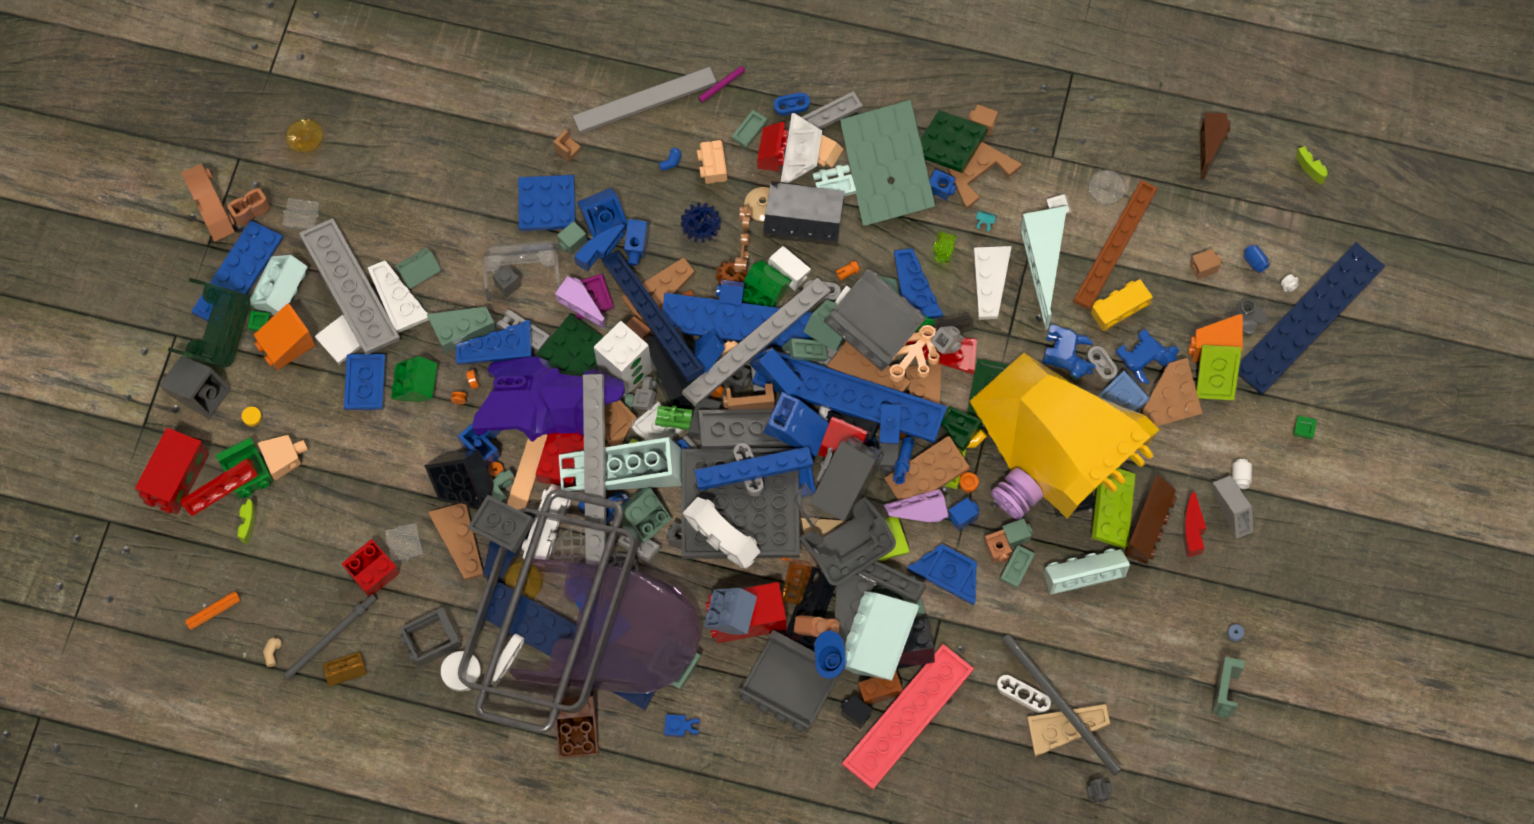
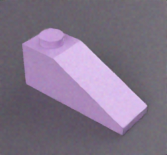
[555,276,606,329]
[884,489,948,522]

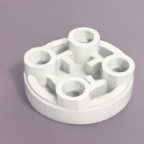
[441,651,481,691]

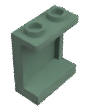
[1212,657,1245,718]

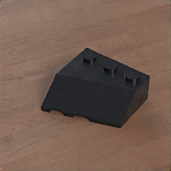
[424,449,494,509]

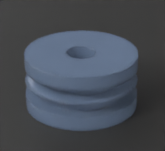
[1227,624,1244,642]

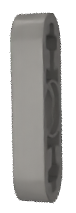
[734,443,763,496]

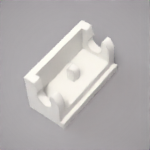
[768,246,811,291]

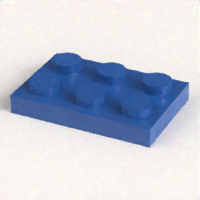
[344,354,386,410]

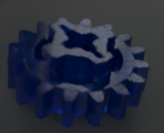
[680,203,721,243]

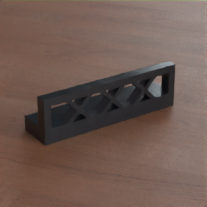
[784,568,836,649]

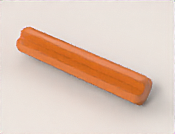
[185,592,240,630]

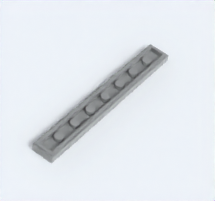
[573,67,717,134]

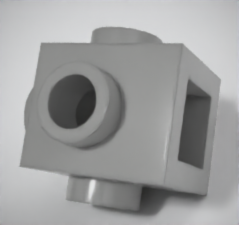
[930,326,964,354]

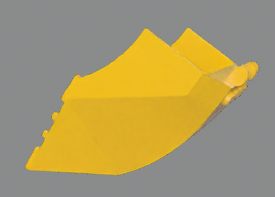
[969,353,1160,519]

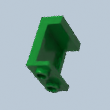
[216,438,274,499]

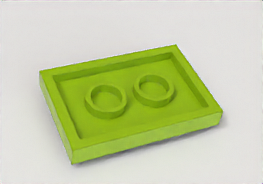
[1196,345,1241,400]

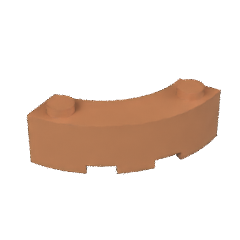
[181,163,235,242]

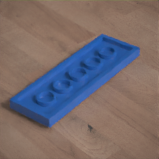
[191,220,284,330]

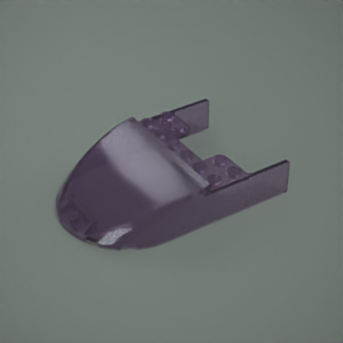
[509,558,700,694]

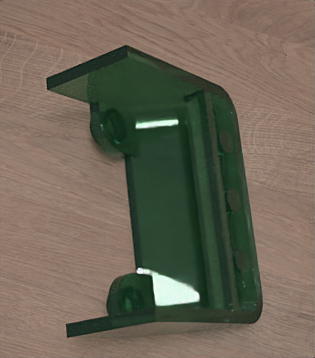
[168,278,251,367]

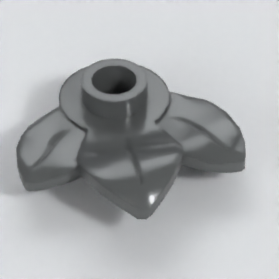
[1229,299,1267,335]

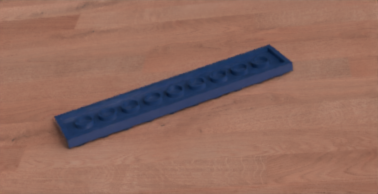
[1238,242,1385,395]
[476,582,663,711]

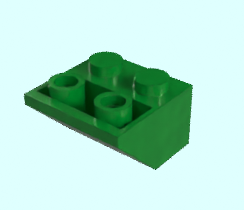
[742,260,792,307]
[391,356,437,402]

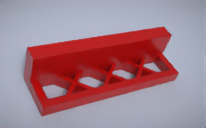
[180,459,258,516]

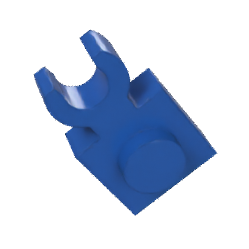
[664,715,700,737]

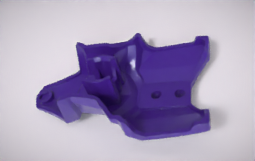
[472,356,625,442]

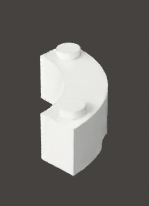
[522,484,571,565]
[682,497,760,568]

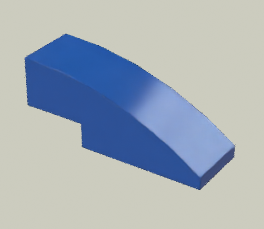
[574,223,626,272]

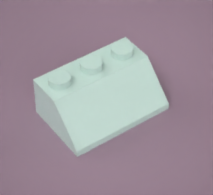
[247,255,308,315]

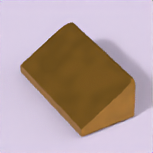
[322,652,367,686]

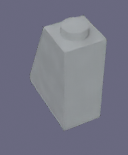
[1213,476,1253,539]

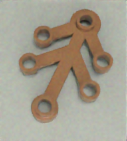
[735,205,752,272]

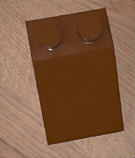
[1200,113,1231,180]

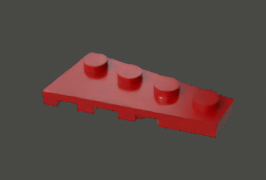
[905,335,977,375]

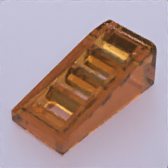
[782,562,812,605]

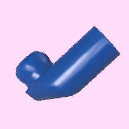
[659,148,681,171]

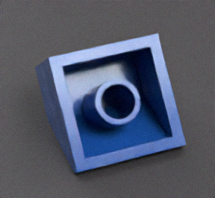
[577,188,628,238]

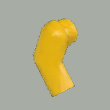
[967,429,987,448]

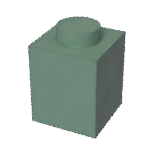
[557,221,587,255]
[1001,518,1033,548]

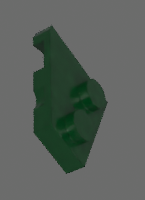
[941,406,983,452]

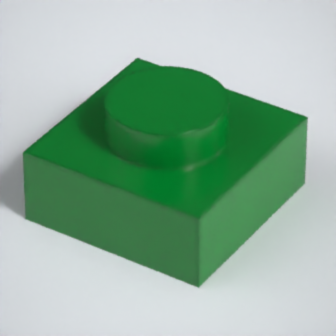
[248,311,271,332]
[1293,416,1317,440]

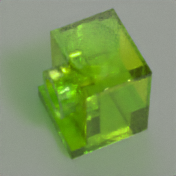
[933,231,957,263]

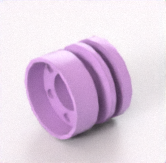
[991,468,1044,520]

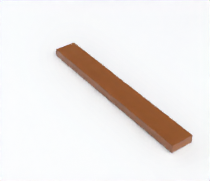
[1073,180,1158,310]

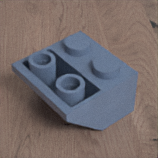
[704,588,757,635]

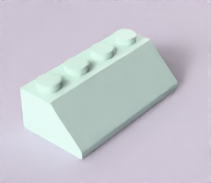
[1044,549,1130,595]

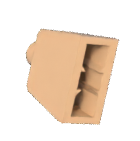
[258,435,308,481]

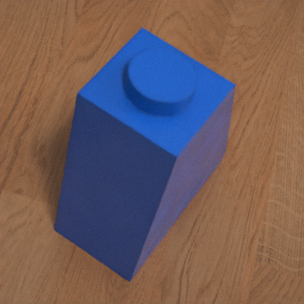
[749,348,802,396]

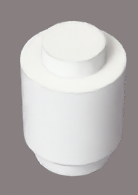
[1232,459,1252,489]

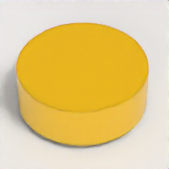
[242,407,262,427]

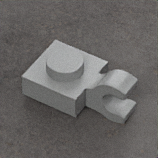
[632,377,657,410]

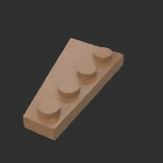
[622,257,695,325]
[826,341,911,393]
[428,503,483,581]

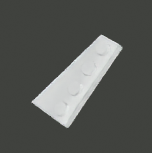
[974,246,1012,320]
[368,261,428,333]

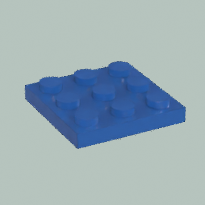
[518,175,575,231]

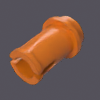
[835,261,860,281]

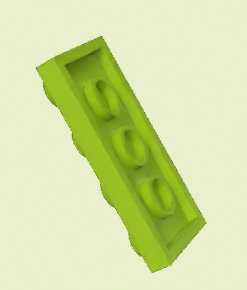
[1092,468,1136,549]

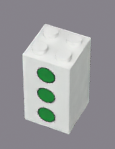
[594,321,652,396]

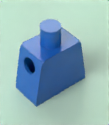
[624,219,650,266]

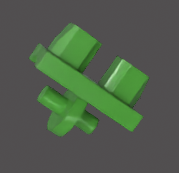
[655,405,693,430]

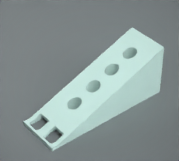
[1020,206,1067,329]
[559,437,682,492]

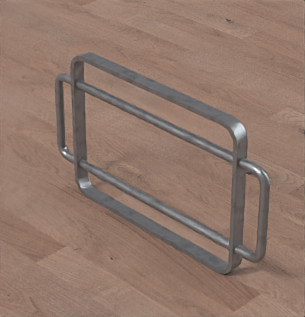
[458,490,638,733]

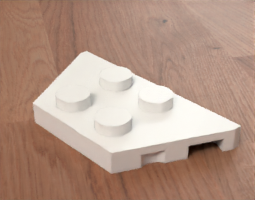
[781,113,822,184]

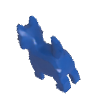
[1042,324,1096,381]
[1115,329,1179,384]

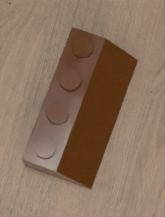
[1125,475,1177,564]

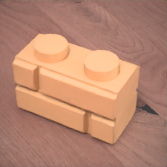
[697,140,727,184]

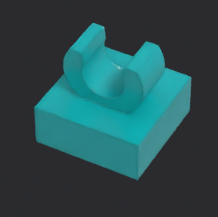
[976,210,997,232]

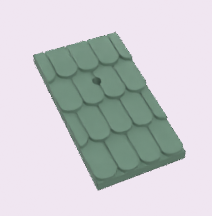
[840,100,936,226]

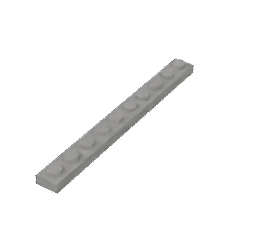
[682,278,831,407]
[583,374,607,571]

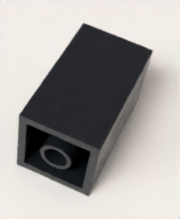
[645,327,701,409]

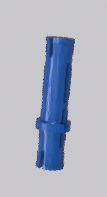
[893,437,915,484]

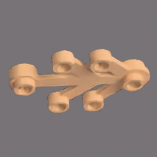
[889,325,939,382]

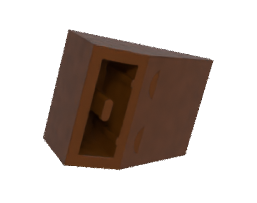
[553,691,599,758]

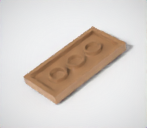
[884,436,971,500]

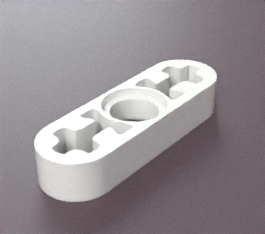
[490,634,525,687]
[997,675,1051,714]

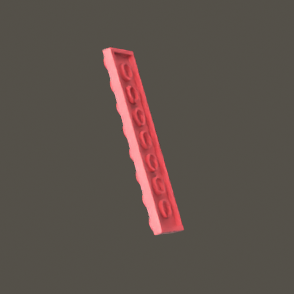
[842,644,974,790]

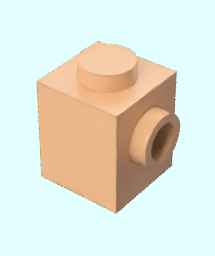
[817,135,844,168]

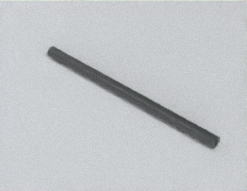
[1002,634,1122,776]

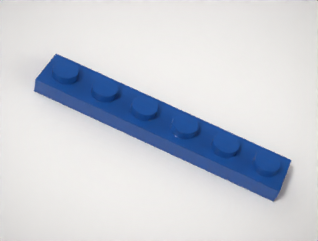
[694,447,813,491]

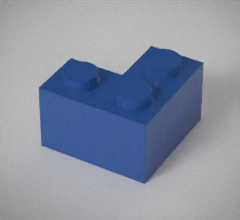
[458,423,501,469]

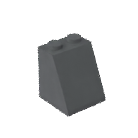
[159,355,231,419]

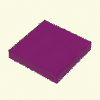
[576,274,614,320]

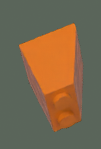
[254,303,315,370]
[1188,314,1243,362]

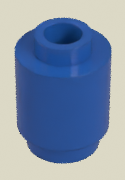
[1243,245,1270,273]

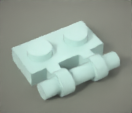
[812,165,856,196]

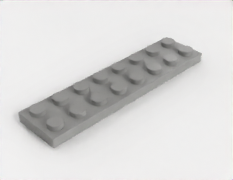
[299,218,400,356]

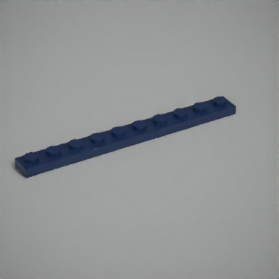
[601,251,704,382]

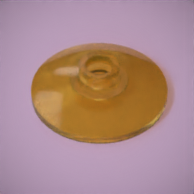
[286,119,323,153]
[505,562,542,599]

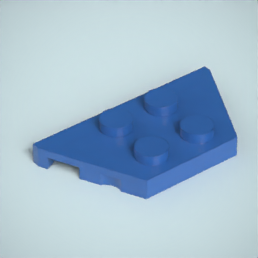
[907,544,977,606]

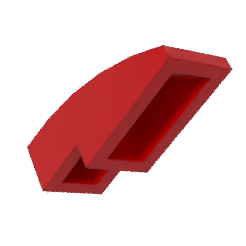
[1183,492,1206,557]

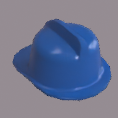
[814,631,847,679]

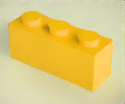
[1091,279,1153,331]

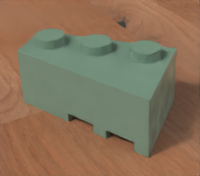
[427,307,496,354]

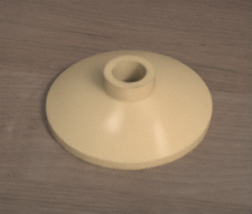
[744,187,770,222]

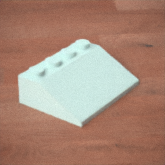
[844,591,919,681]

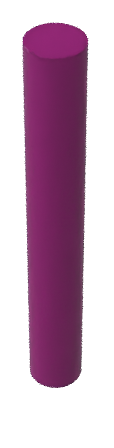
[698,66,745,103]

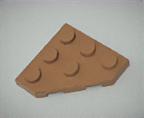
[1141,358,1202,426]

